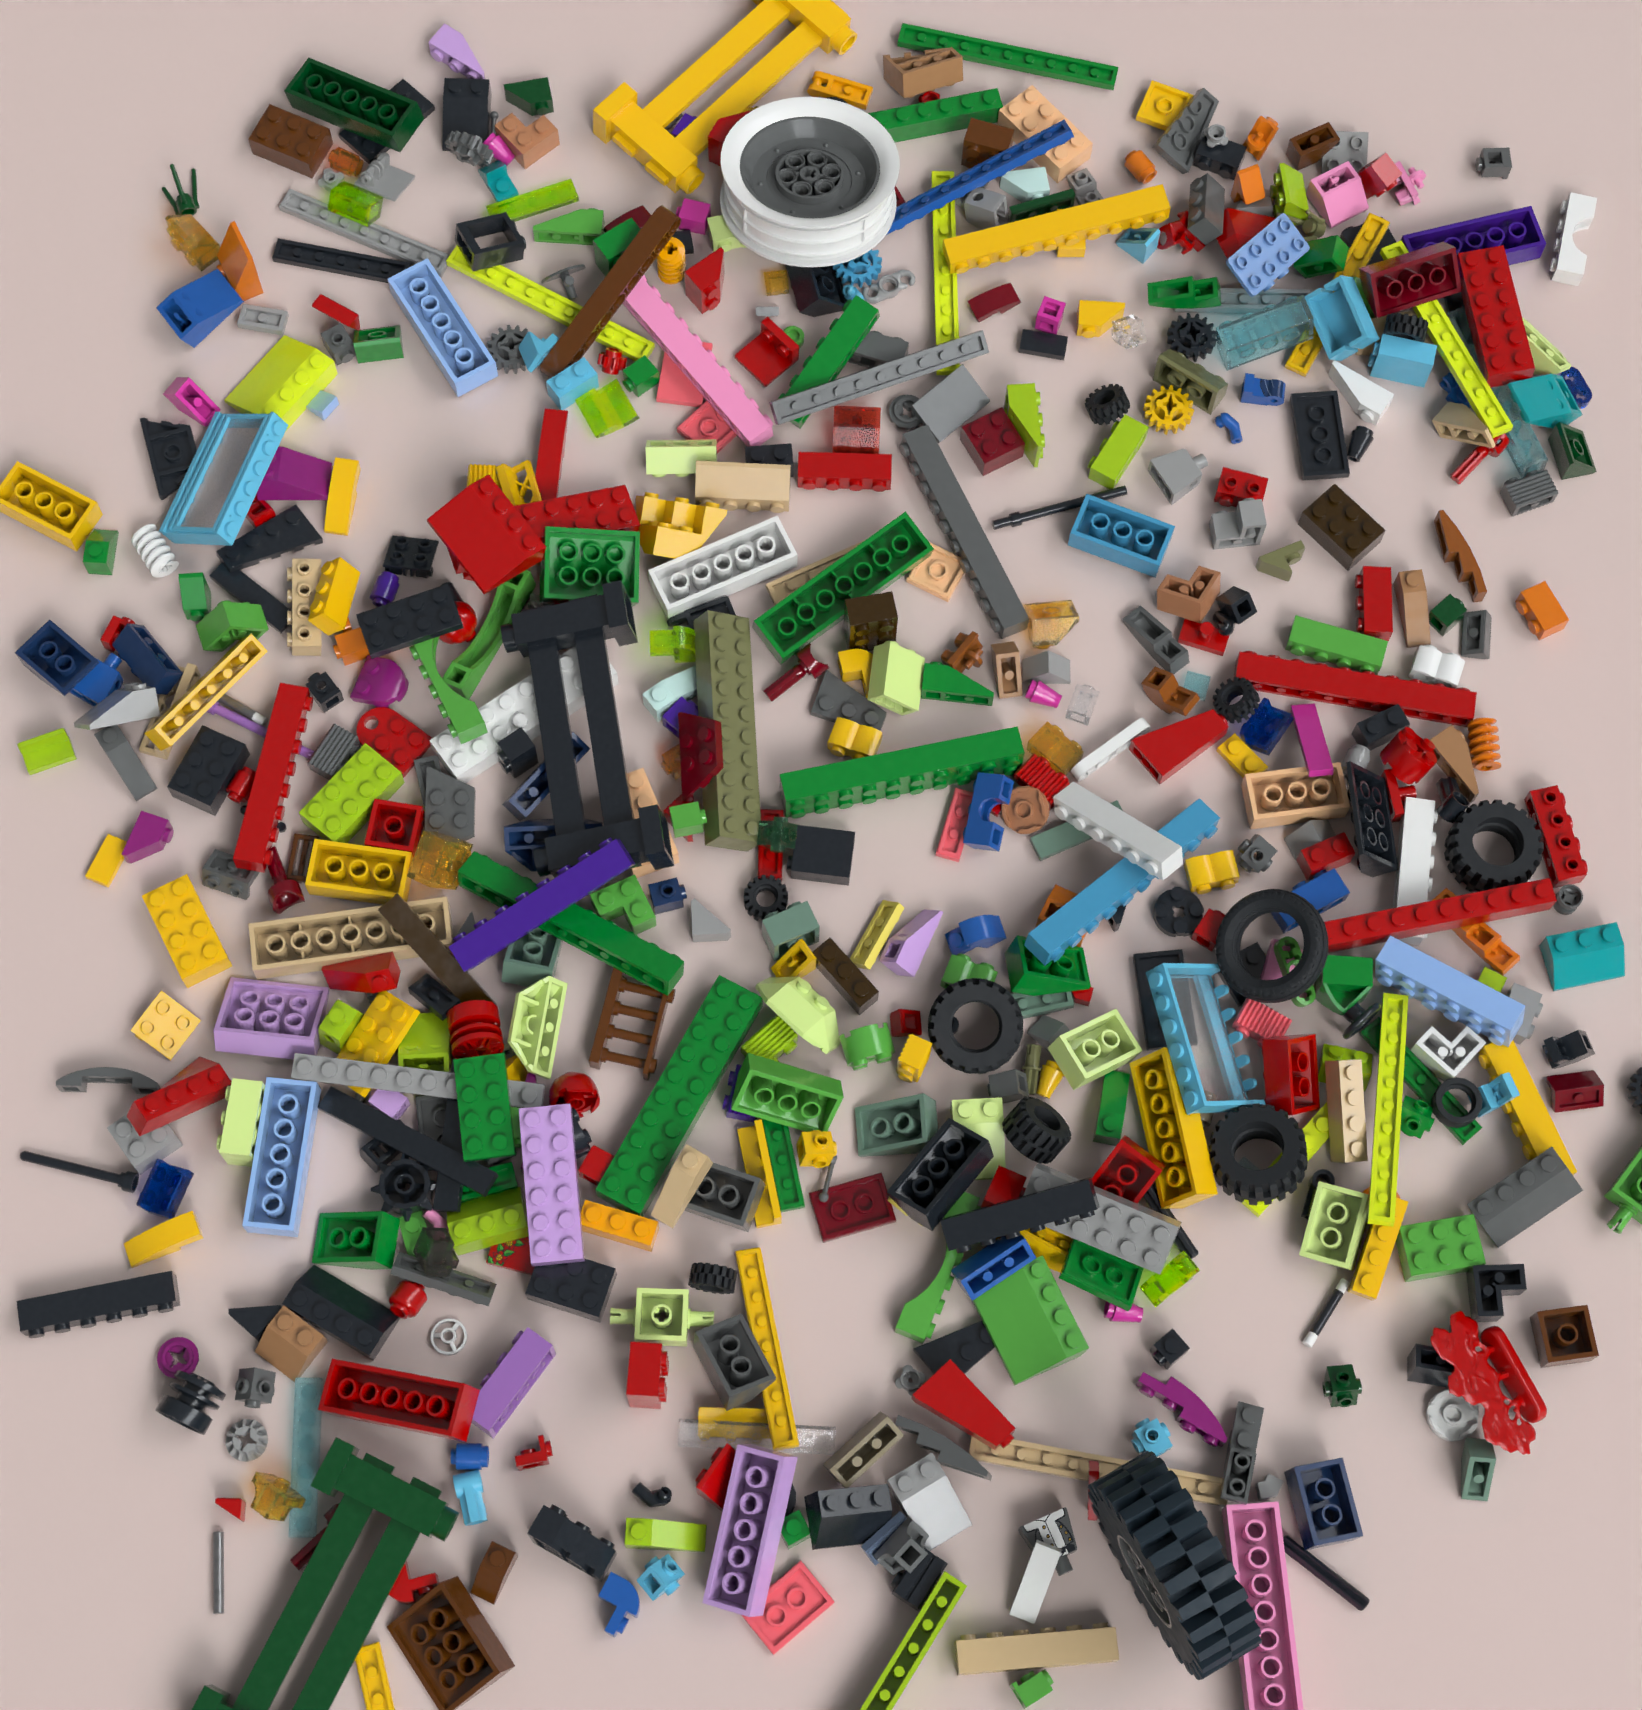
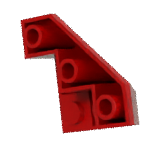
[1216,207,1276,259]

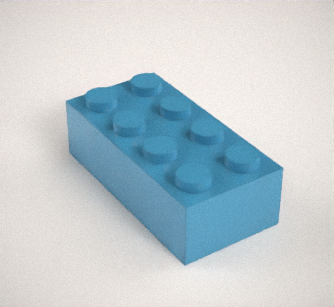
[1068,494,1175,578]

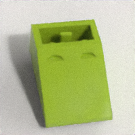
[1004,383,1045,467]
[398,1013,452,1073]

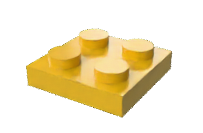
[1136,80,1194,131]

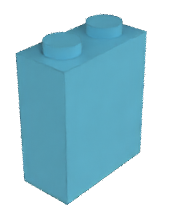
[1368,334,1437,388]

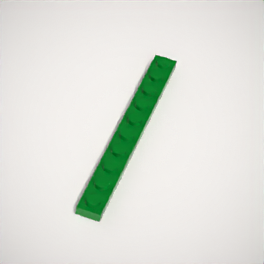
[897,23,1119,90]

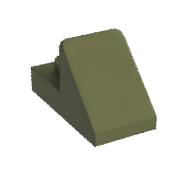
[1256,540,1305,582]

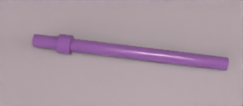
[206,701,315,759]

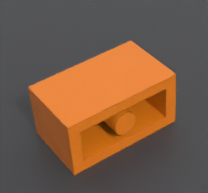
[1515,581,1569,640]

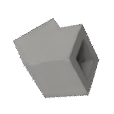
[1255,1474,1283,1501]

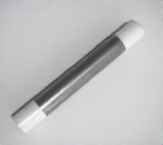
[218,694,267,726]

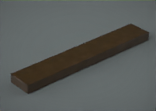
[378,893,497,1005]

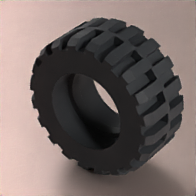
[1444,799,1544,892]
[928,978,1023,1074]
[1209,1103,1308,1205]

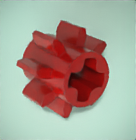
[597,347,627,375]

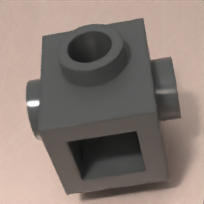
[1236,834,1277,873]
[235,1367,276,1408]

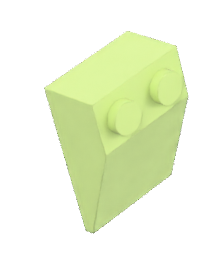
[950,1097,1006,1180]

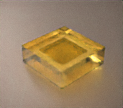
[764,270,789,296]

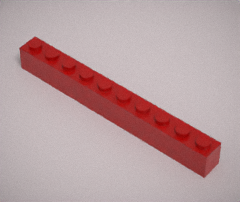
[1233,651,1477,727]
[1324,878,1557,953]

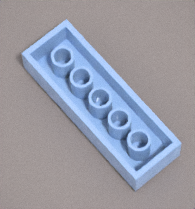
[387,258,498,397]
[1375,935,1525,1047]
[242,1077,321,1237]

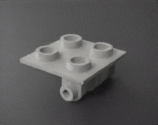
[1321,131,1369,174]
[354,152,415,202]

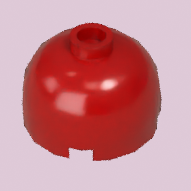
[549,1072,600,1118]

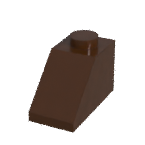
[1286,122,1340,171]
[470,1541,518,1605]

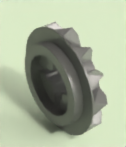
[889,395,921,430]

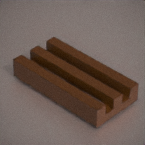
[286,833,320,884]

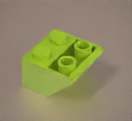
[1270,163,1309,226]

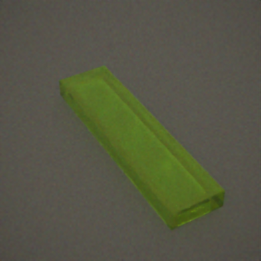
[486,179,579,222]

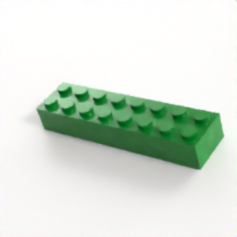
[752,511,934,665]

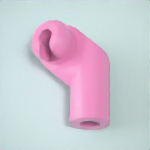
[422,1209,449,1245]

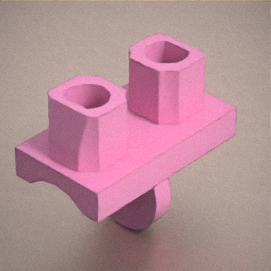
[1393,161,1426,206]

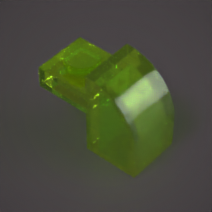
[649,626,696,663]
[1140,1251,1200,1307]

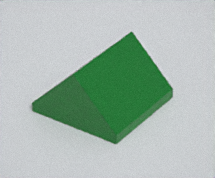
[353,325,404,364]

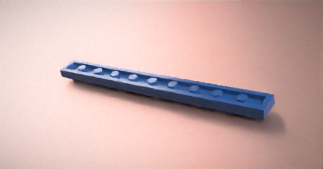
[886,120,1074,235]

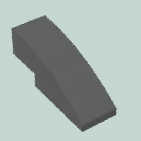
[1123,605,1190,674]

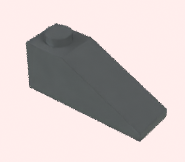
[94,725,158,801]

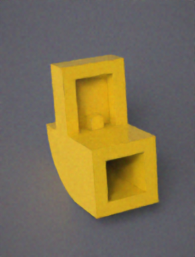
[837,649,873,698]

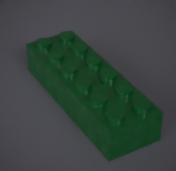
[284,57,424,152]

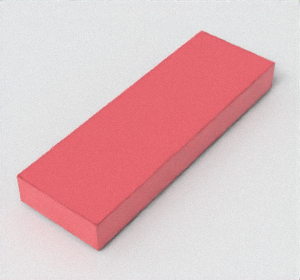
[936,788,974,862]

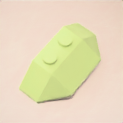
[1522,317,1572,375]
[507,976,568,1079]
[755,977,840,1054]

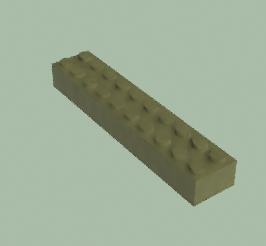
[694,610,762,852]

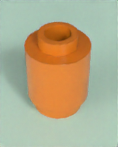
[1124,150,1157,184]

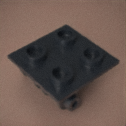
[383,535,439,578]

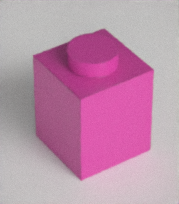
[676,198,711,235]

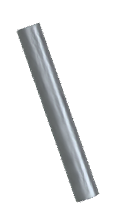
[213,1532,224,1614]

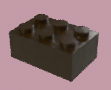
[1298,484,1386,571]
[843,591,898,651]

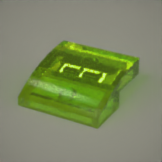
[575,379,640,438]

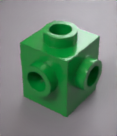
[1400,1095,1435,1139]

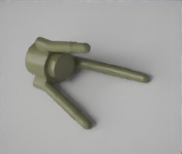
[1276,210,1326,242]

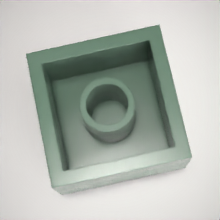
[762,901,820,961]

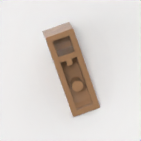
[1393,569,1431,648]
[1430,725,1479,804]

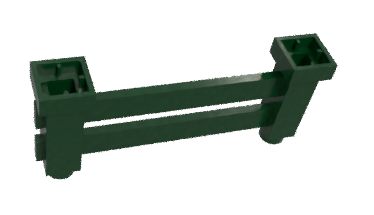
[192,1437,459,1710]

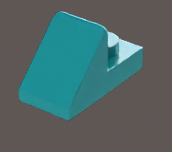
[478,160,519,206]

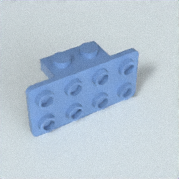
[1226,213,1309,297]

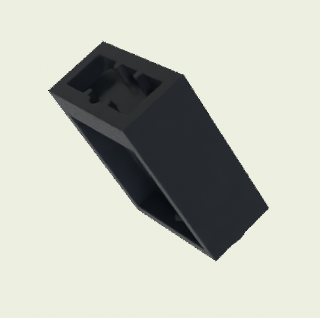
[455,212,526,271]

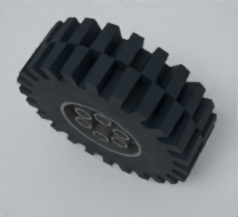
[1088,1451,1262,1680]

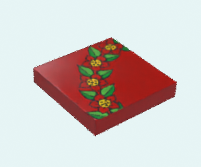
[486,1236,535,1275]

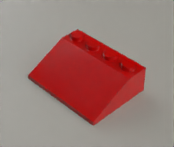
[427,474,546,594]

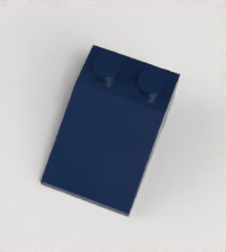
[15,620,99,696]

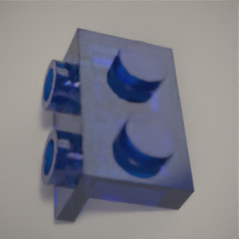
[1240,697,1294,756]
[136,1159,194,1219]

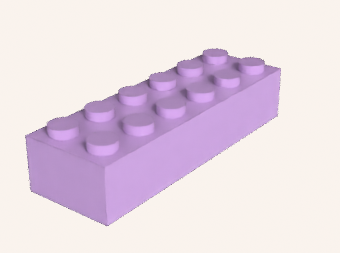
[519,1104,585,1266]
[702,1444,798,1617]

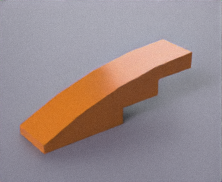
[1432,888,1520,976]

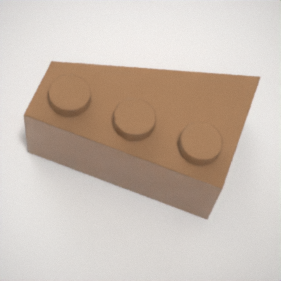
[883,47,963,98]

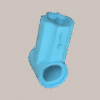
[453,1469,488,1526]

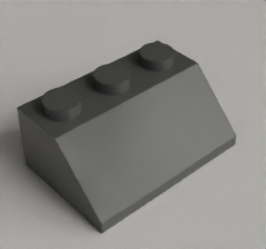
[693,1314,776,1411]

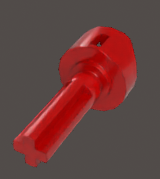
[1450,433,1510,484]

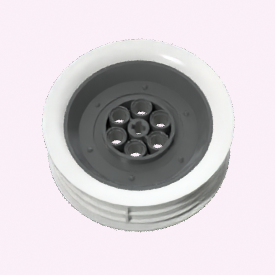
[720,97,900,267]

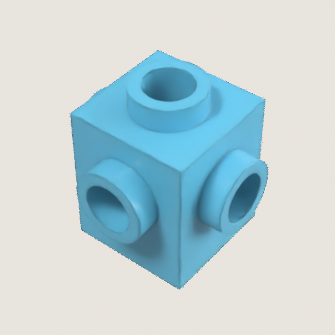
[1131,1418,1173,1457]
[636,1554,685,1601]

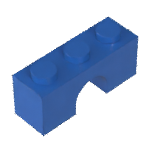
[963,772,1014,852]

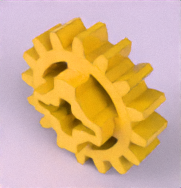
[1143,385,1194,435]

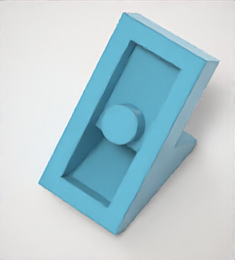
[519,332,560,373]

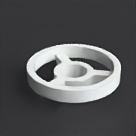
[431,1318,467,1355]

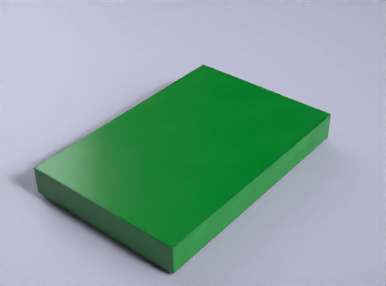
[1059,1238,1144,1311]

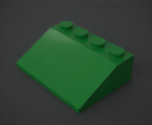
[539,526,640,607]

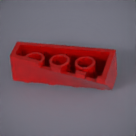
[127,1057,232,1136]

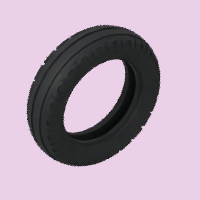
[1216,889,1329,1003]

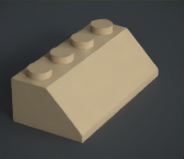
[695,461,791,513]

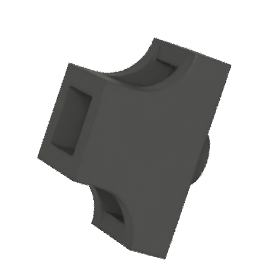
[873,1517,929,1576]

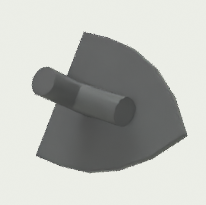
[541,264,586,300]

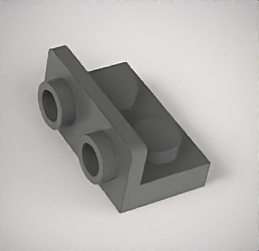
[202,849,259,900]

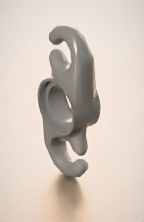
[862,270,915,304]

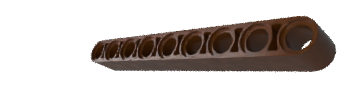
[540,205,681,378]

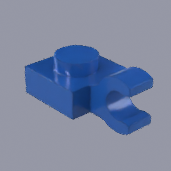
[1439,372,1471,409]

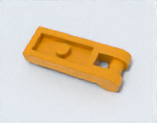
[807,71,873,110]

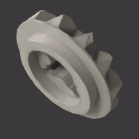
[225,1419,268,1462]

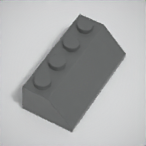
[1467,1147,1583,1248]

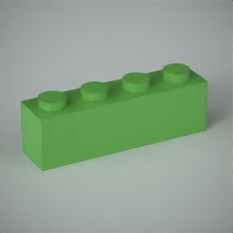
[1285,615,1388,675]

